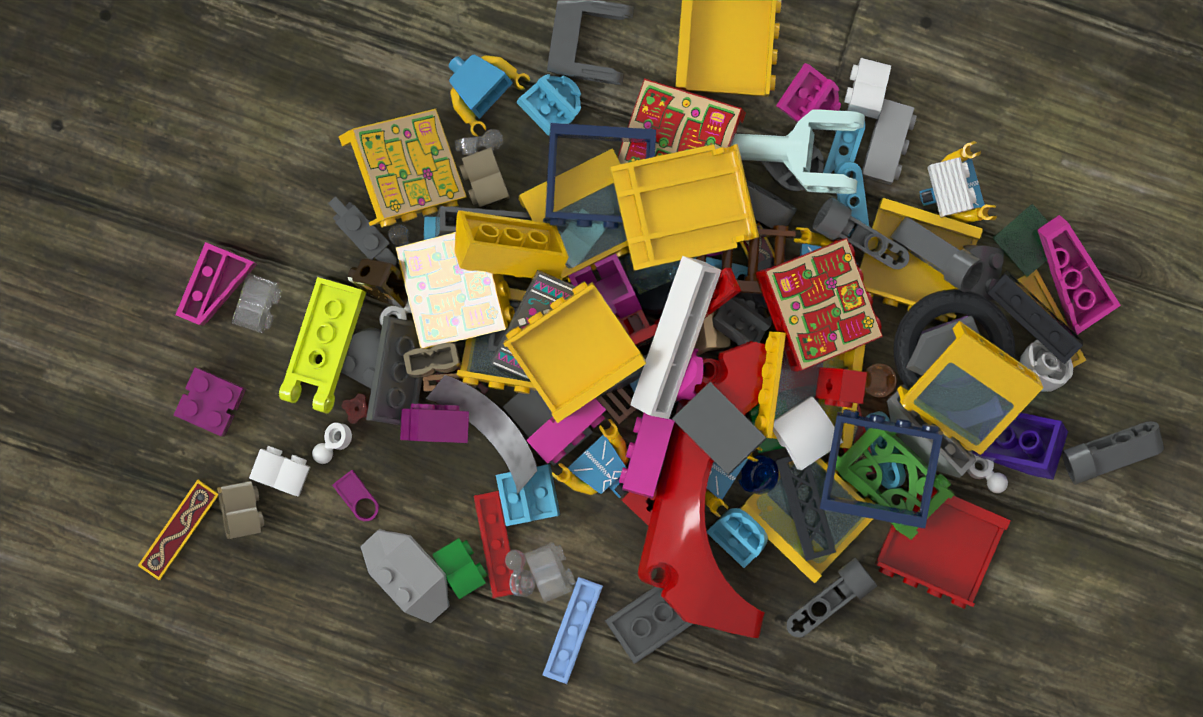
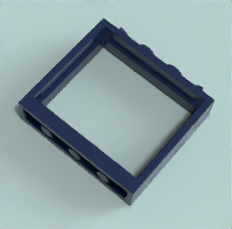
[545,123,656,229]
[820,409,943,529]

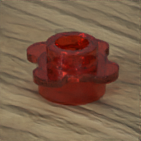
[342,394,368,424]

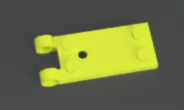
[279,277,366,414]

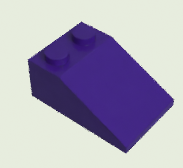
[972,409,1068,480]

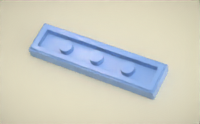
[543,577,603,684]

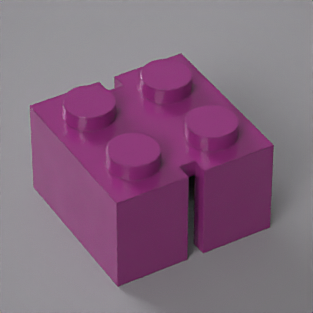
[568,253,642,319]
[174,367,246,437]
[400,404,469,443]

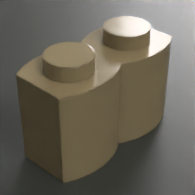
[459,148,510,209]
[403,343,461,378]
[217,481,264,539]

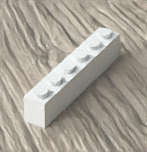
[630,256,721,419]

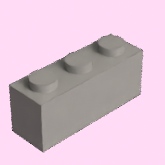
[862,99,917,185]

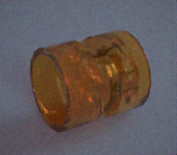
[863,363,897,398]

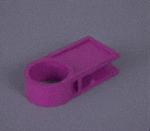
[332,470,379,521]

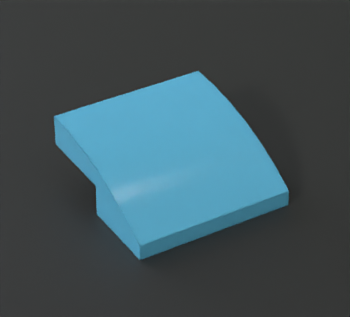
[496,464,560,526]

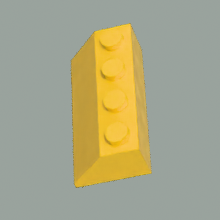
[454,210,569,279]

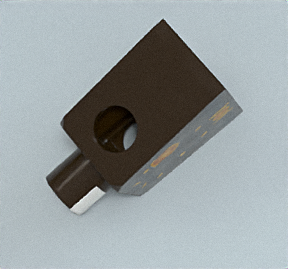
[348,258,408,309]

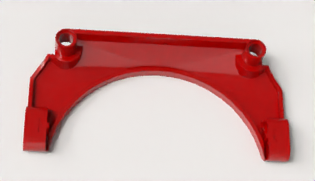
[638,341,822,639]

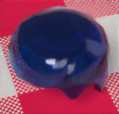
[739,455,779,495]

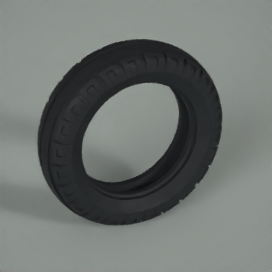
[894,289,1015,410]

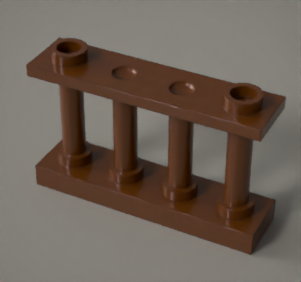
[696,225,796,294]

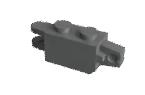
[328,196,399,267]

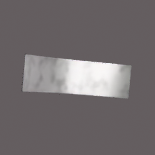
[426,375,537,494]

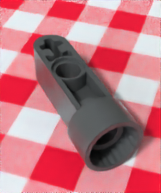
[746,179,797,229]
[813,197,909,269]
[890,217,985,292]
[1062,422,1164,485]
[787,557,878,637]

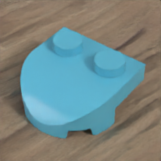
[516,74,581,136]
[707,508,768,568]

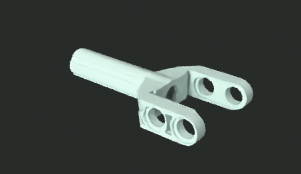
[731,109,865,194]

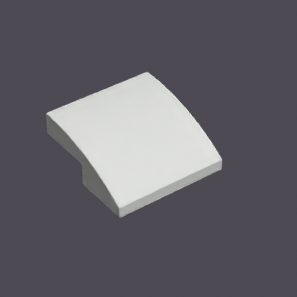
[773,396,843,470]

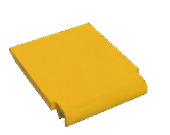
[610,144,759,271]

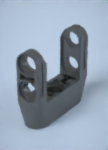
[547,0,634,85]

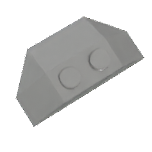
[887,384,976,478]
[360,529,450,623]

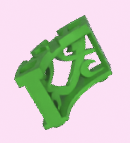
[836,428,954,540]

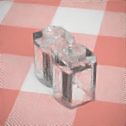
[232,274,282,333]
[524,542,576,603]

